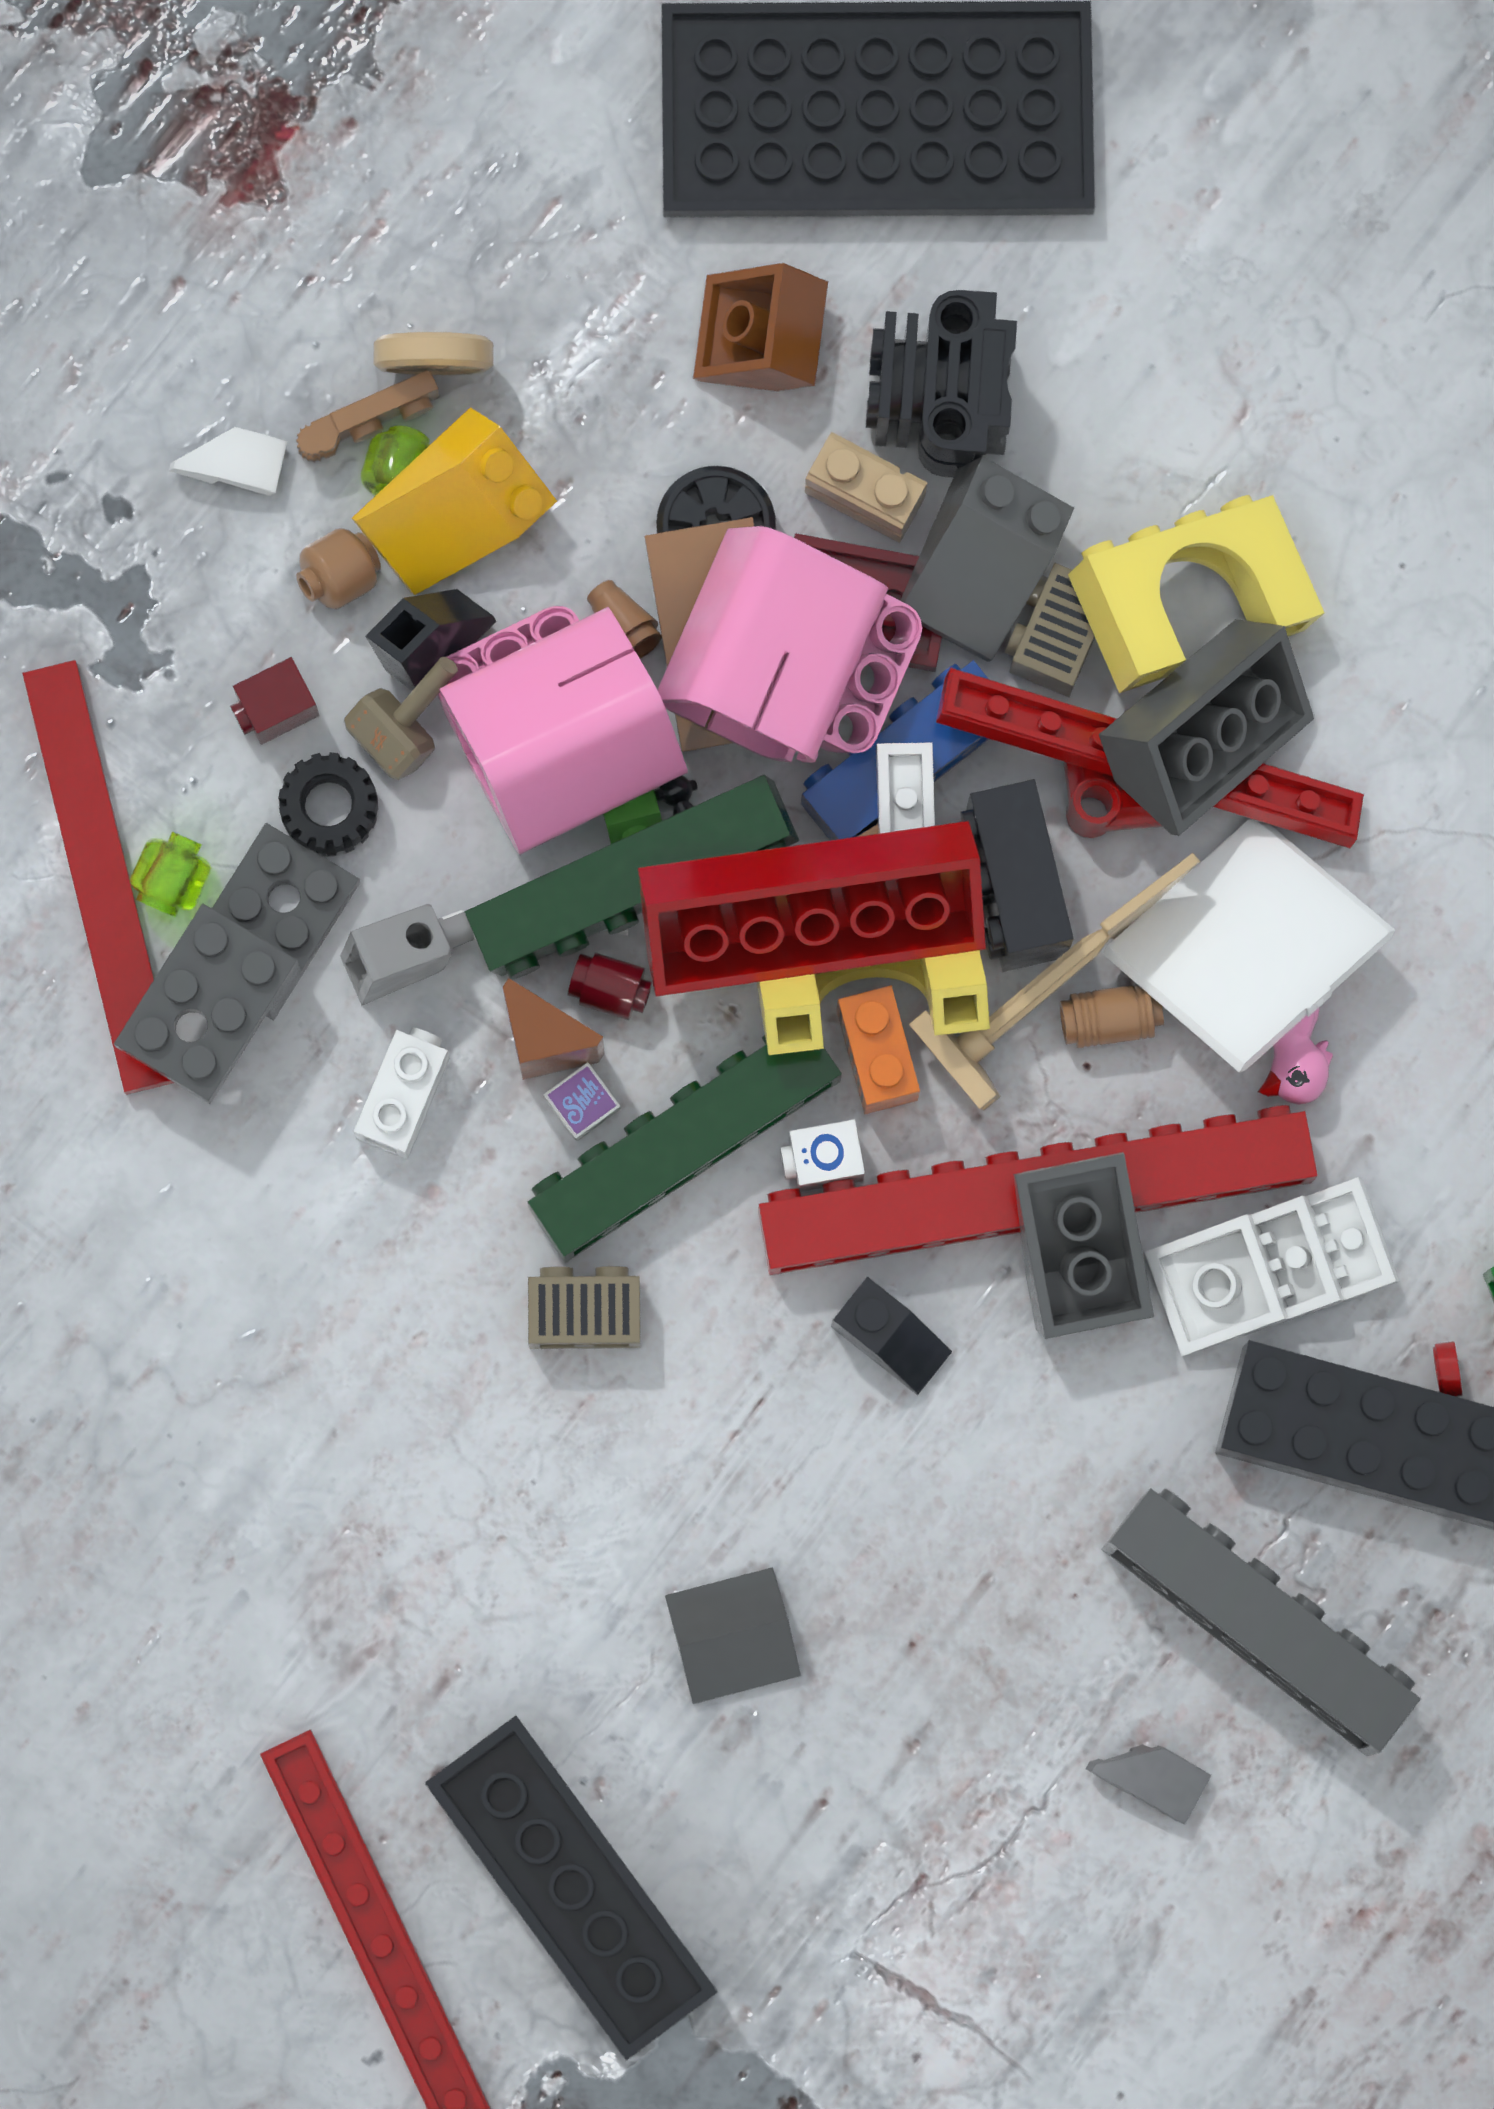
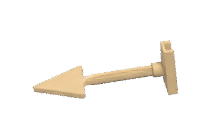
[909,853,1200,1110]

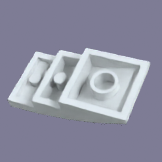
[1145,1177,1399,1356]

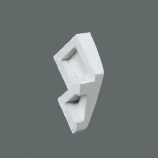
[169,427,287,496]

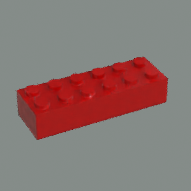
[638,821,986,997]

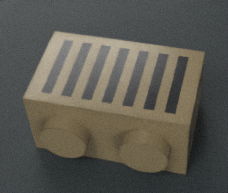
[1005,562,1095,697]
[528,1266,640,1349]

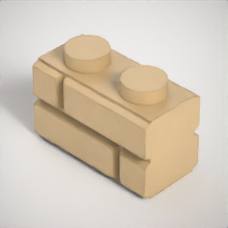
[804,432,928,543]

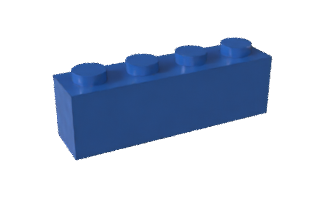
[801,660,989,840]

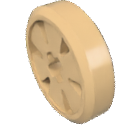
[373,332,493,375]

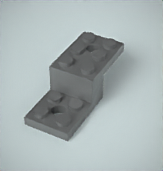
[114,823,360,1104]

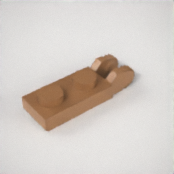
[296,370,439,463]

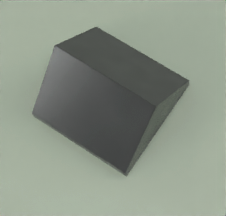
[665,1567,801,1704]

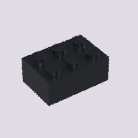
[960,779,1074,972]

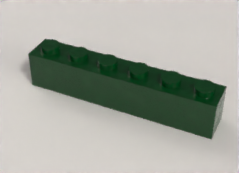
[464,775,800,980]
[527,1035,842,1263]

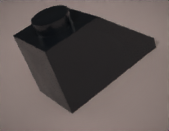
[831,1276,952,1396]

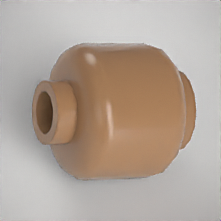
[296,528,381,609]

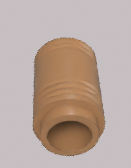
[1059,984,1164,1048]

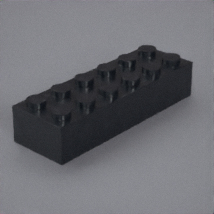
[1215,1340,1494,1530]
[425,1716,718,2061]

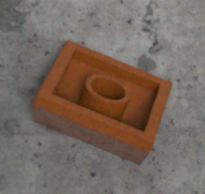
[503,978,604,1080]

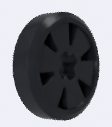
[656,466,776,533]

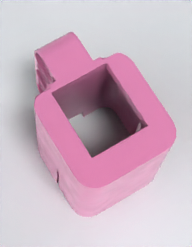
[657,526,922,763]
[438,606,688,855]

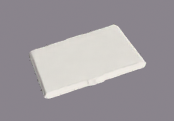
[1103,818,1395,1073]

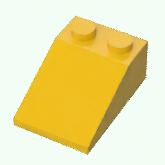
[352,407,557,595]

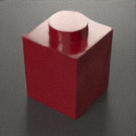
[230,657,319,745]

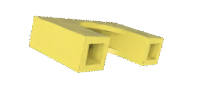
[1068,495,1325,694]
[756,950,990,1055]

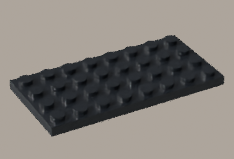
[662,1,1095,217]

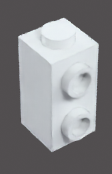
[354,1027,450,1160]

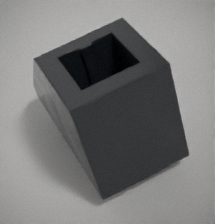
[365,589,497,690]

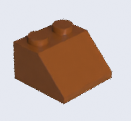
[693,263,828,391]

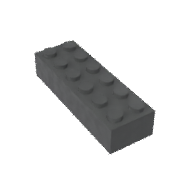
[1101,1488,1421,1756]

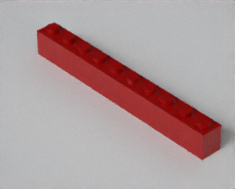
[758,1105,1318,1276]

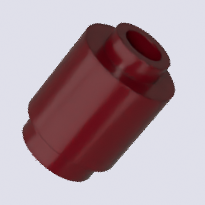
[567,952,653,1021]

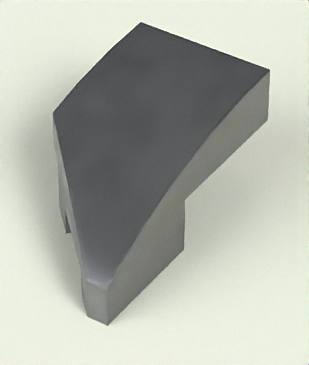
[1086,1744,1211,1825]

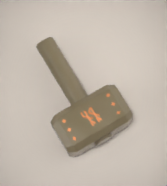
[344,657,458,780]

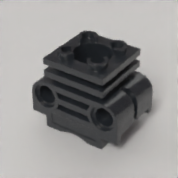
[865,290,1017,478]

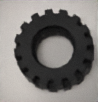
[278,752,378,856]

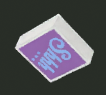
[543,1063,621,1141]

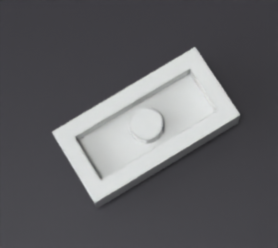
[876,743,935,834]

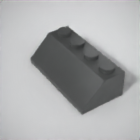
[1099,619,1315,836]

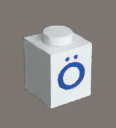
[780,1119,865,1192]

